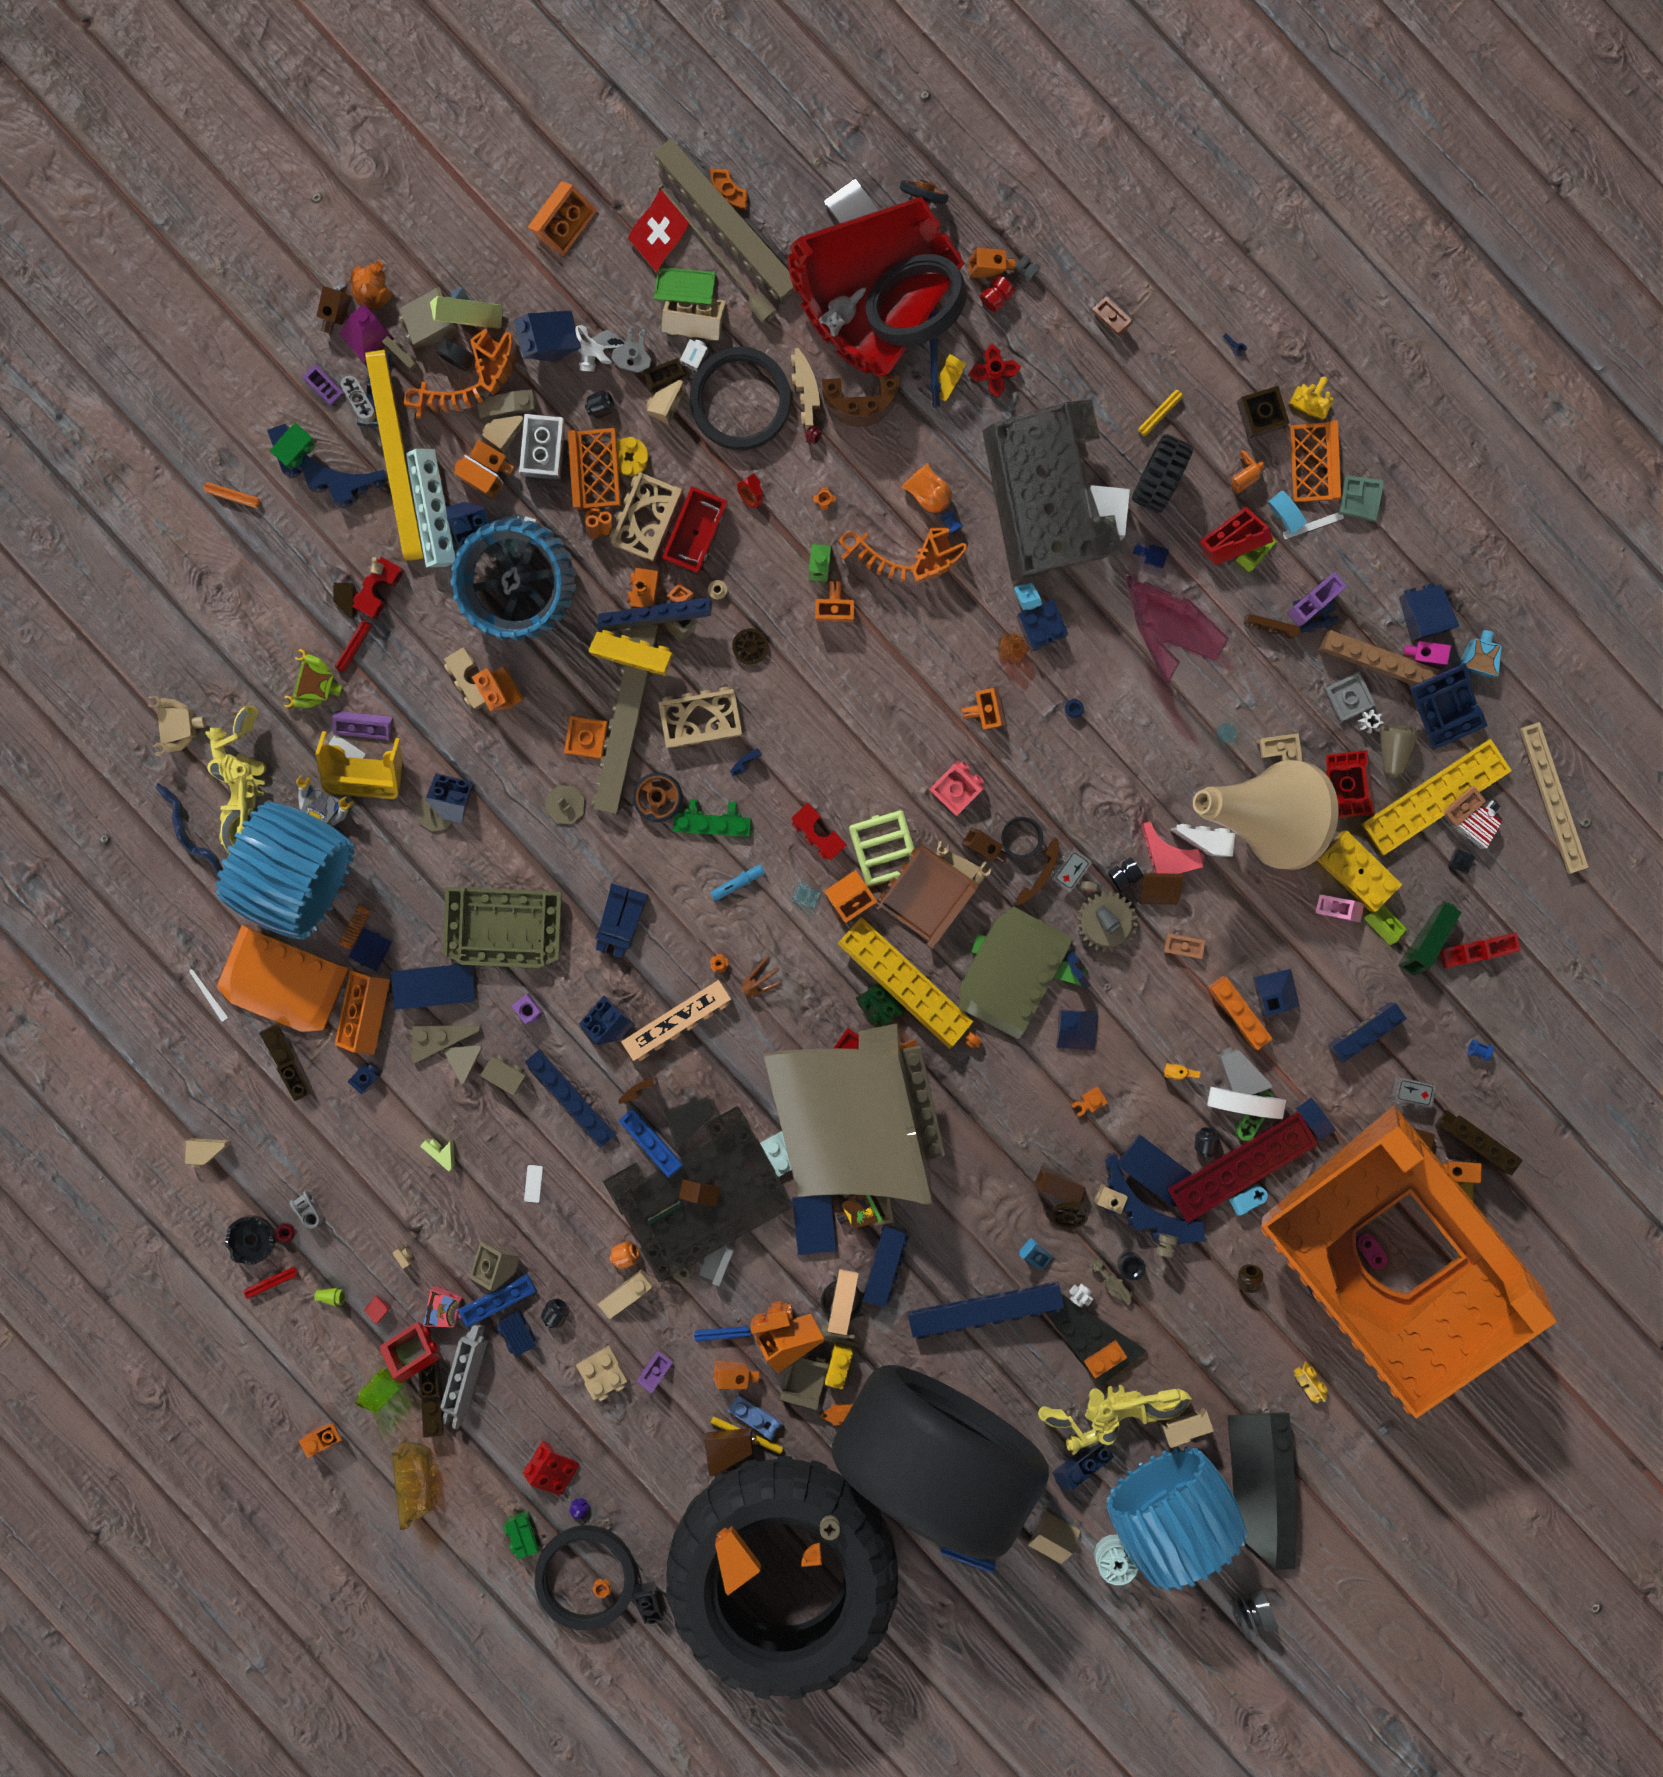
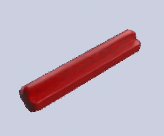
[335,620,372,672]
[243,1267,299,1299]

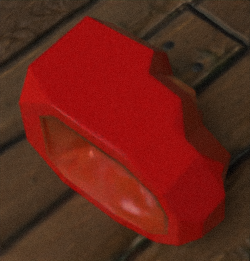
[737,473,763,508]

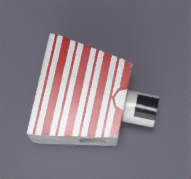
[1453,801,1502,849]

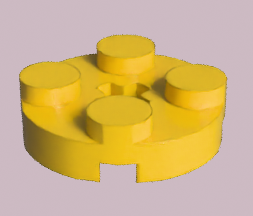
[610,437,649,477]

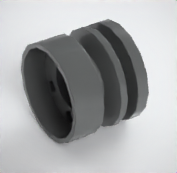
[1231,1589,1278,1640]

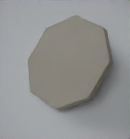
[546,785,585,824]
[416,794,453,832]

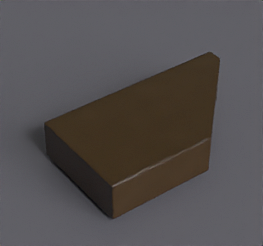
[333,582,354,619]

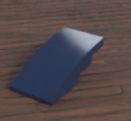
[391,964,475,1010]
[1116,1134,1192,1207]

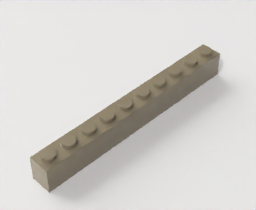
[654,138,795,303]
[592,625,659,814]

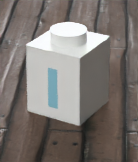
[680,339,708,372]

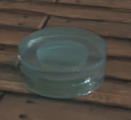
[1216,723,1237,743]

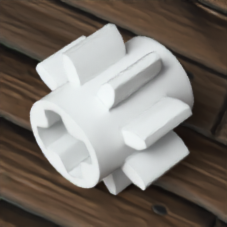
[1358,710,1384,734]
[1069,1283,1093,1308]

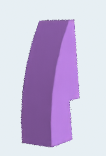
[1287,572,1347,627]

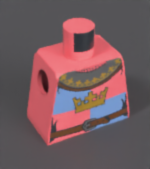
[423,1286,463,1327]

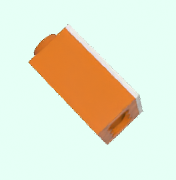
[454,455,504,500]

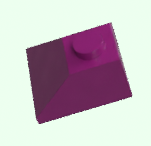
[340,303,394,364]

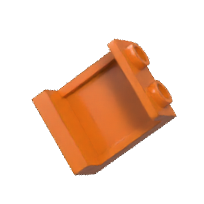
[472,666,524,711]

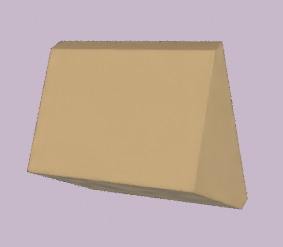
[1028,1511,1080,1564]

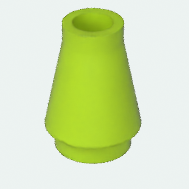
[314,1287,345,1307]

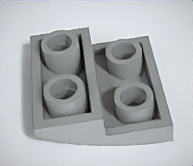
[824,179,878,224]

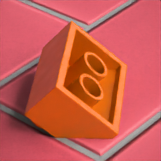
[527,181,598,256]

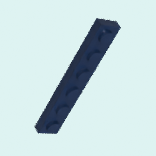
[597,597,712,632]
[525,1049,616,1147]

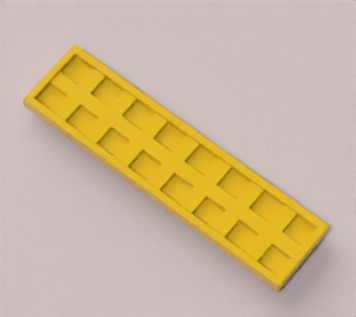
[1361,739,1512,856]
[837,917,973,1049]

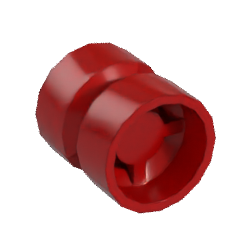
[979,275,1016,313]

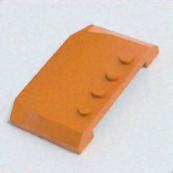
[217,925,350,1032]

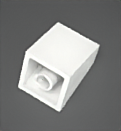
[1086,485,1130,545]

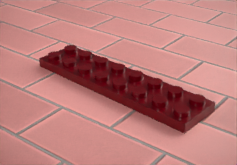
[1167,1111,1318,1223]

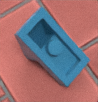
[1019,1238,1053,1271]

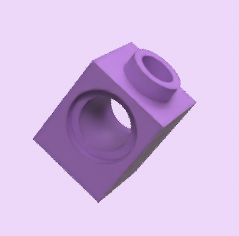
[511,993,543,1024]

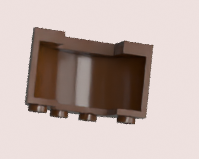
[822,375,900,427]

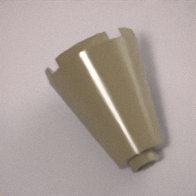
[1380,724,1420,777]

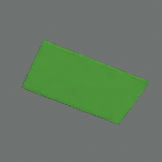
[654,267,716,305]

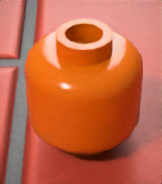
[610,1241,640,1269]

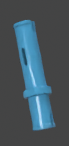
[710,864,765,901]

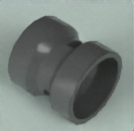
[1014,255,1041,283]

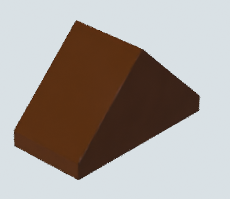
[679,1179,721,1206]

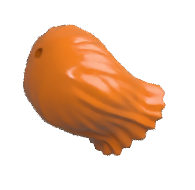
[902,463,952,513]

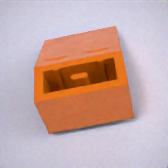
[755,1314,825,1374]

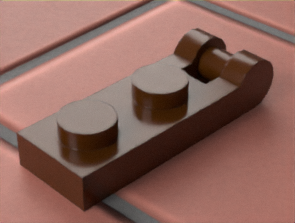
[1243,614,1300,639]

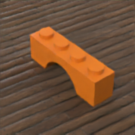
[1207,976,1272,1050]

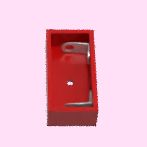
[662,486,728,575]

